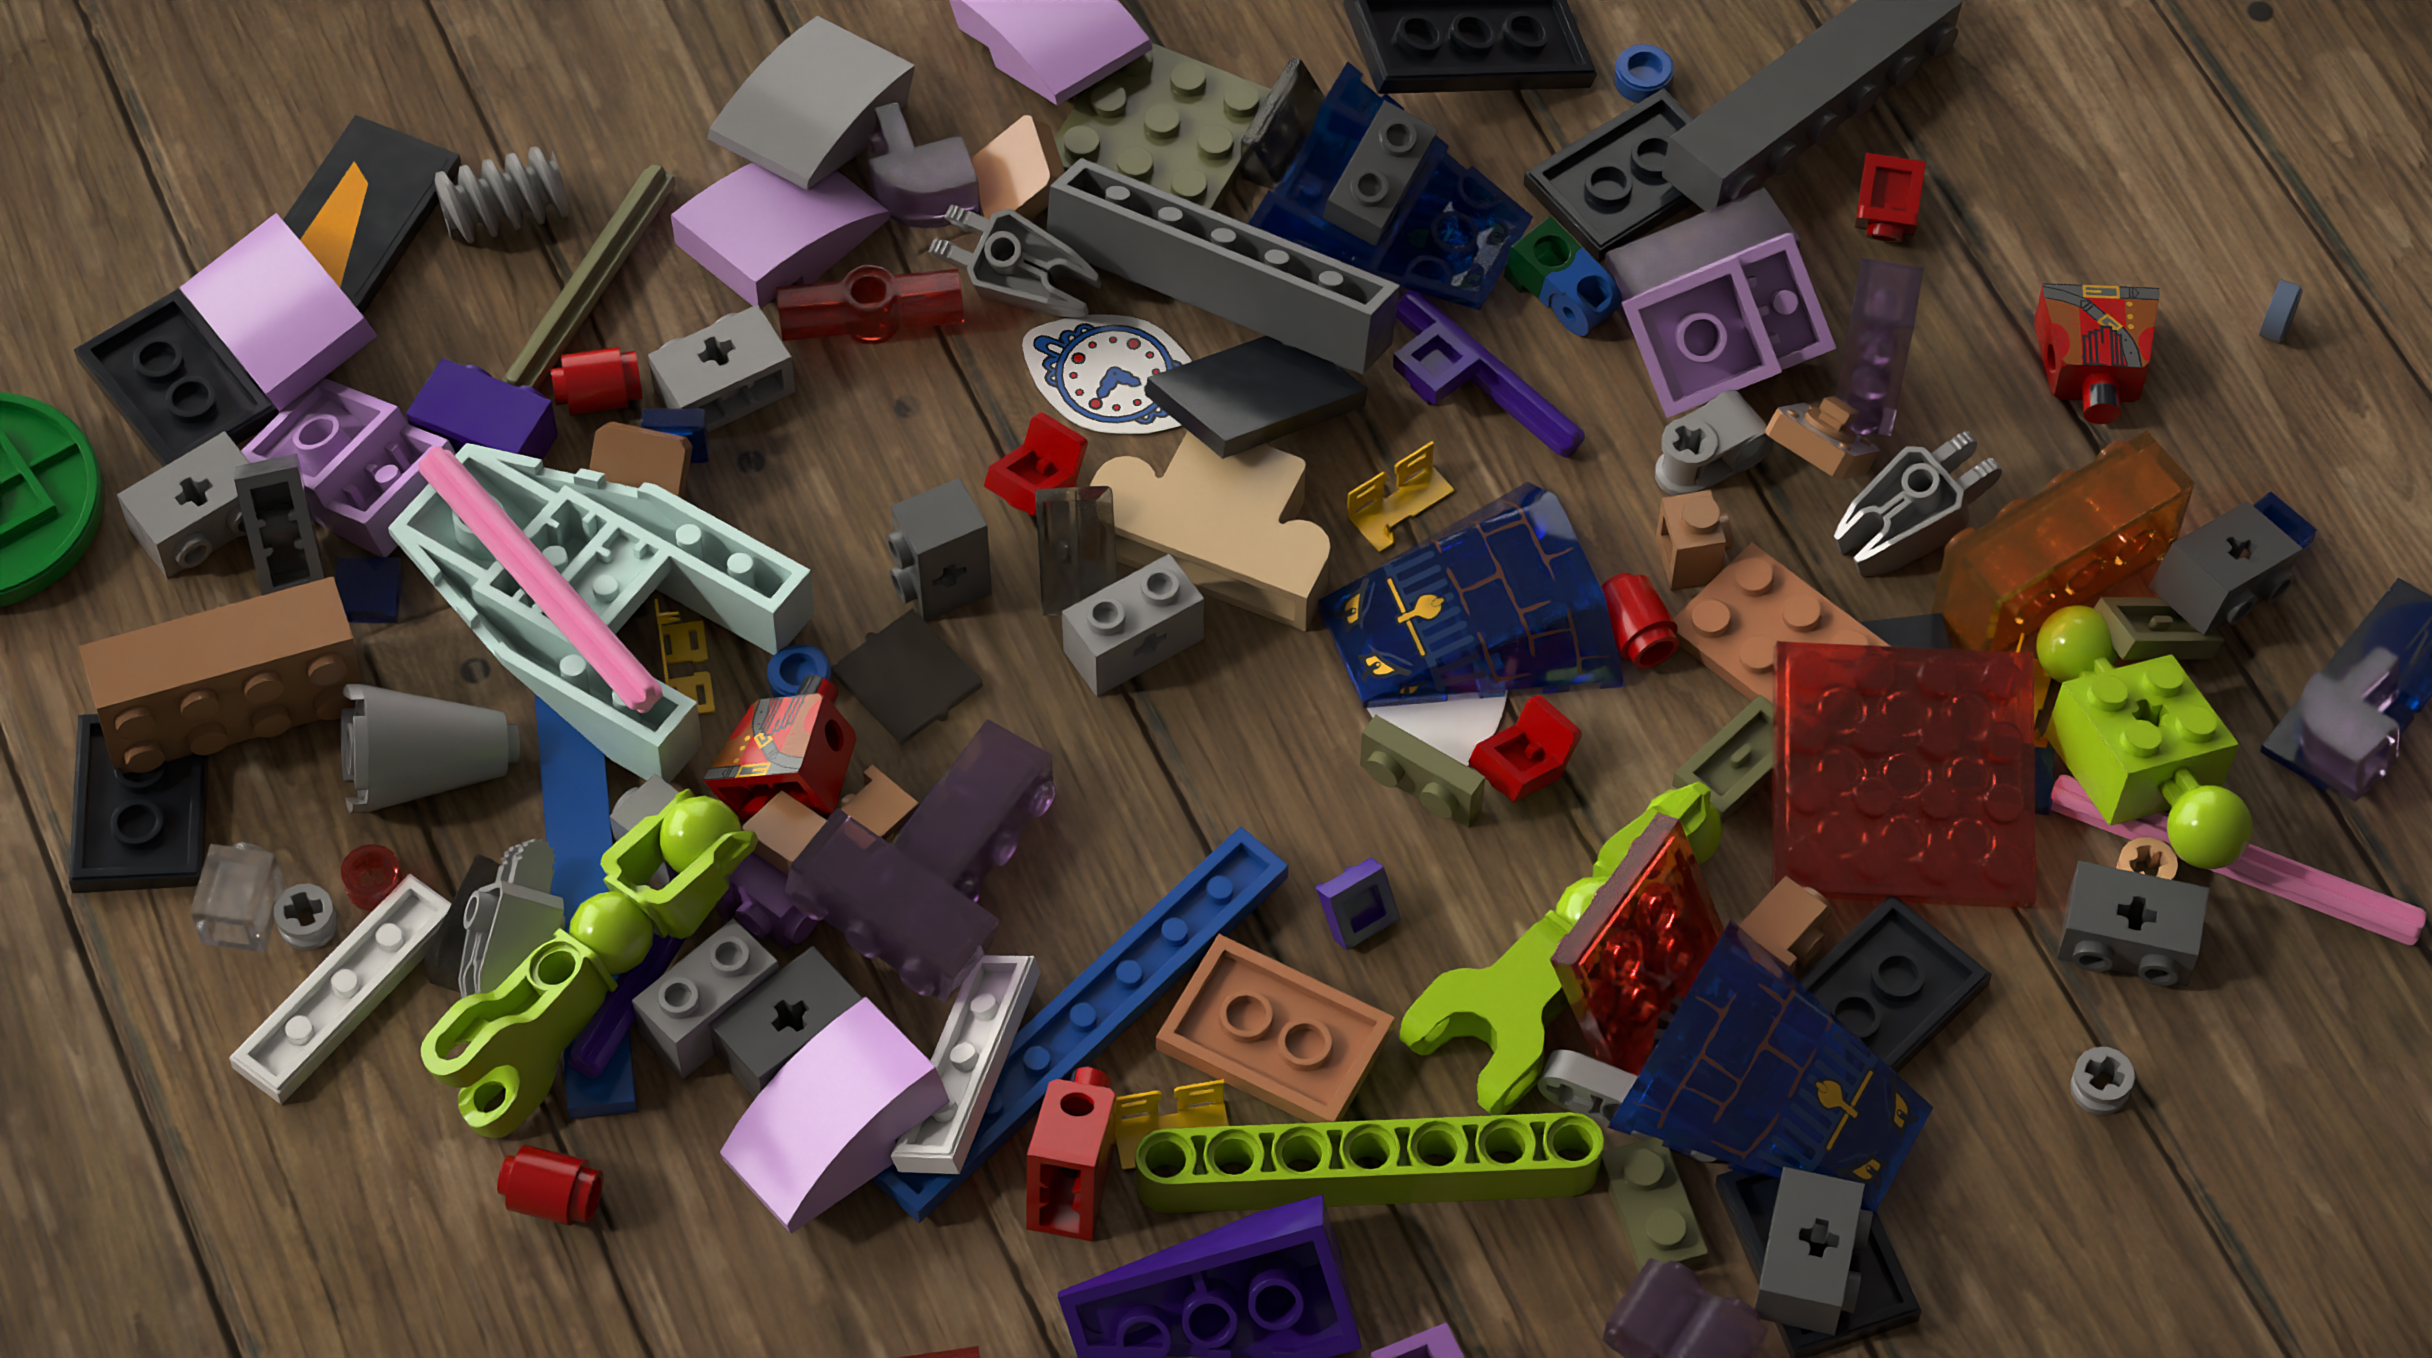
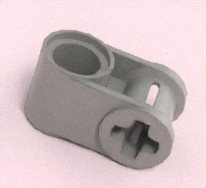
[1655,390,1776,496]

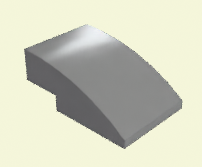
[707,16,915,190]

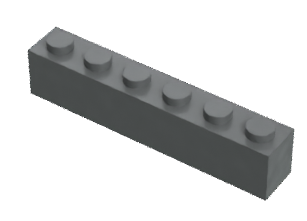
[1662,0,1962,218]
[1046,158,1400,375]

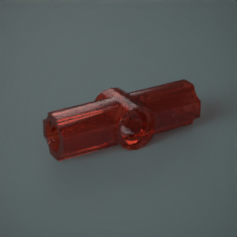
[776,265,965,345]

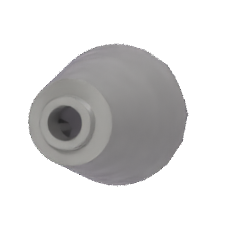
[341,684,520,814]

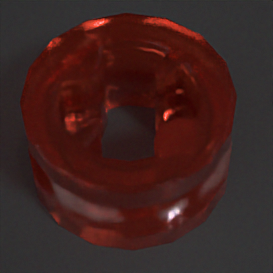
[341,844,403,911]

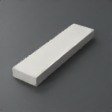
[229,874,461,1105]
[891,955,1041,1174]

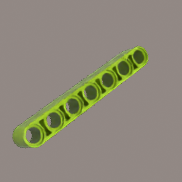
[1135,1112,1604,1213]

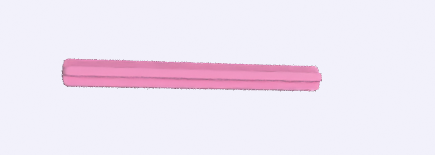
[418,446,662,714]
[2049,774,2426,945]

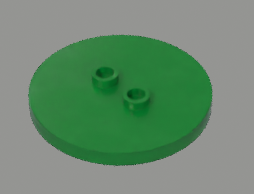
[0,392,105,607]

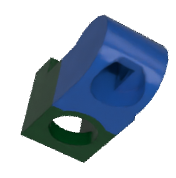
[1503,216,1622,336]

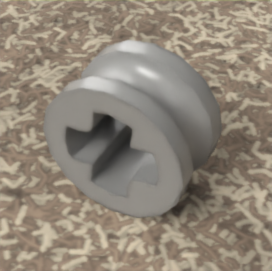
[274,883,337,951]
[2070,1047,2135,1115]

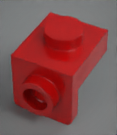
[1854,153,1926,242]
[983,412,1088,517]
[1468,695,1582,803]

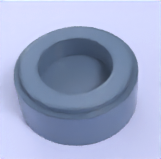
[2259,279,2303,343]

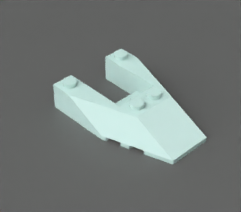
[388,443,814,784]

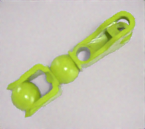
[1399,781,1723,1115]
[421,788,758,1138]

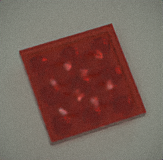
[1550,813,1732,1077]

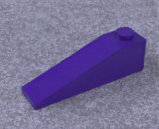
[1058,1194,1362,1358]

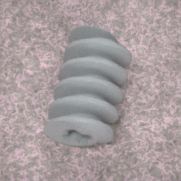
[435,146,569,243]

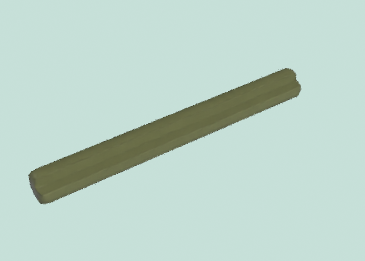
[501,164,675,391]

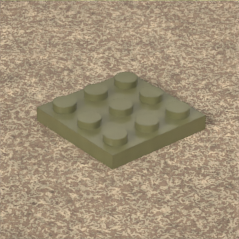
[1054,43,1281,212]

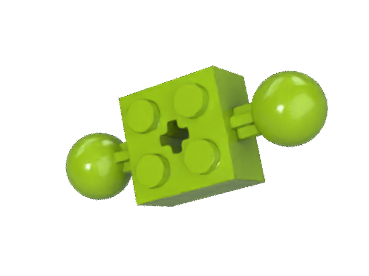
[2036,605,2253,869]

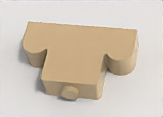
[1075,431,1331,632]

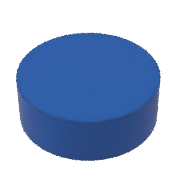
[1614,44,1675,103]
[767,644,832,698]

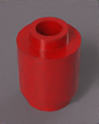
[550,347,643,416]
[1593,573,1679,669]
[497,1145,603,1226]

